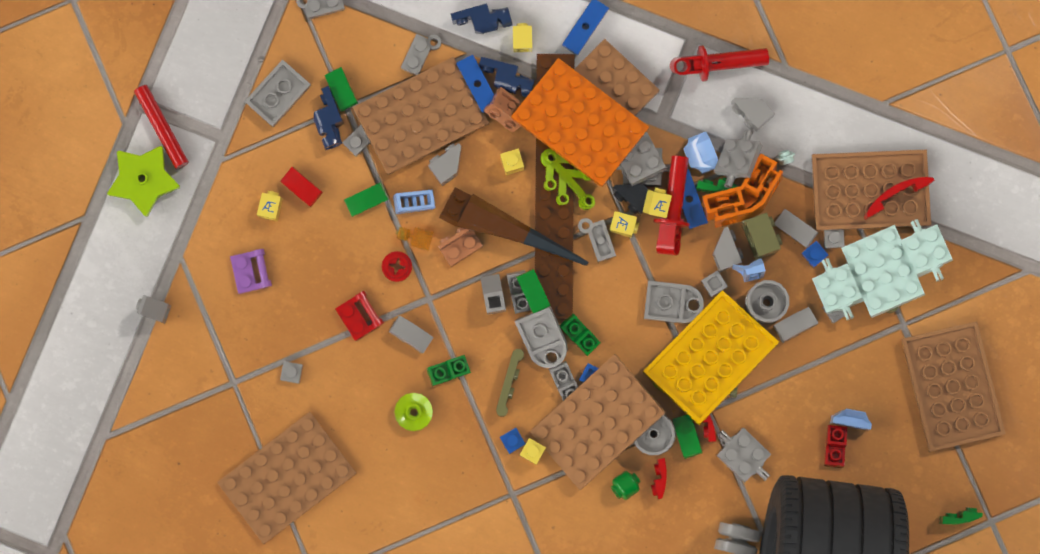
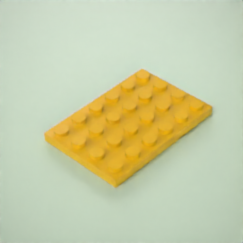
[643,290,779,425]

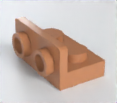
[484,87,522,132]
[438,228,483,267]

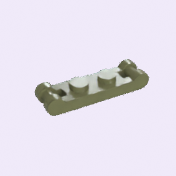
[496,349,524,417]

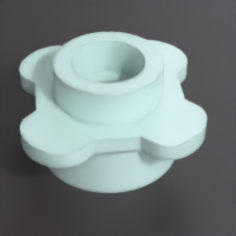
[775,150,795,165]

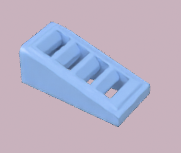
[393,190,435,214]

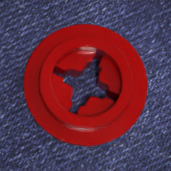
[382,251,412,282]

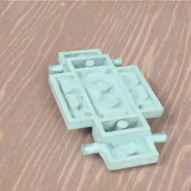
[812,219,953,320]

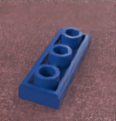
[562,0,609,56]
[456,54,494,113]
[682,169,708,230]

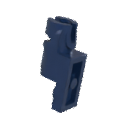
[451,3,512,34]
[479,57,534,97]
[314,86,344,150]

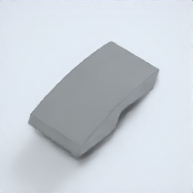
[775,209,818,248]
[506,270,531,314]
[773,307,818,343]
[388,316,434,353]
[549,361,578,401]

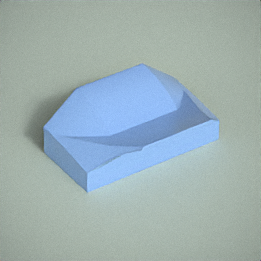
[683,131,718,174]
[732,258,766,282]
[830,409,872,430]

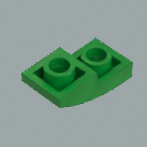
[325,67,358,112]
[696,178,737,193]
[344,182,389,217]
[516,269,550,314]
[559,314,601,356]
[426,355,471,387]
[672,414,703,459]
[939,507,983,524]

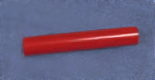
[134,85,189,170]

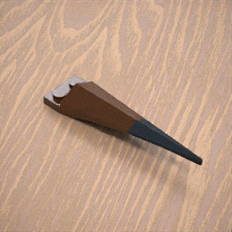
[439,187,589,266]

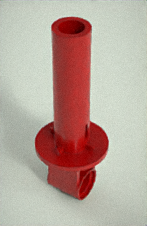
[670,45,769,82]
[653,156,690,256]

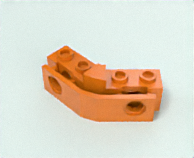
[702,154,783,228]

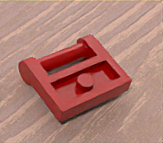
[335,291,384,342]

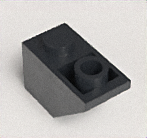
[613,184,648,216]

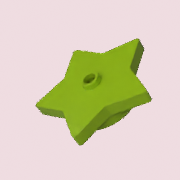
[107,146,180,217]

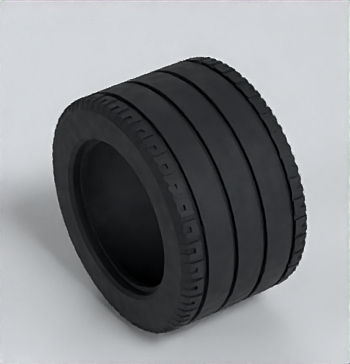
[759,475,909,554]

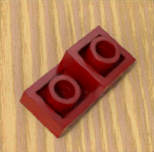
[280,167,323,207]
[702,415,716,442]
[824,425,848,468]
[651,458,667,499]

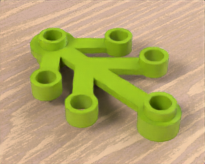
[541,149,595,210]

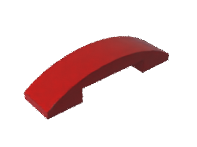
[864,177,935,220]

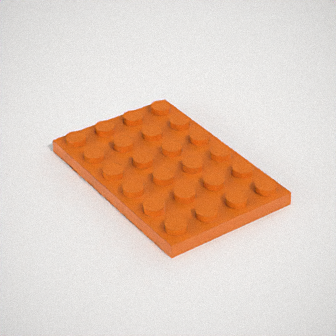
[511,58,649,187]

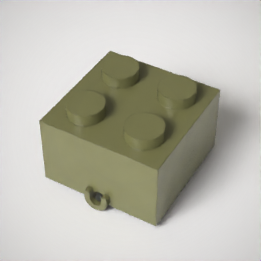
[741,213,782,260]

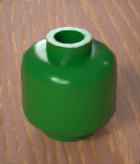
[611,471,640,500]

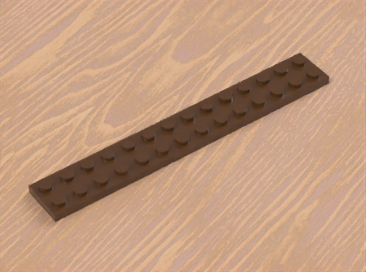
[535,54,575,319]

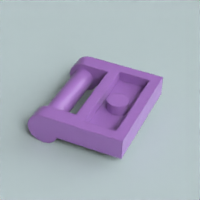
[230,249,272,294]

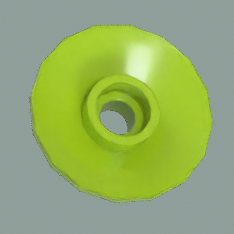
[394,393,433,431]

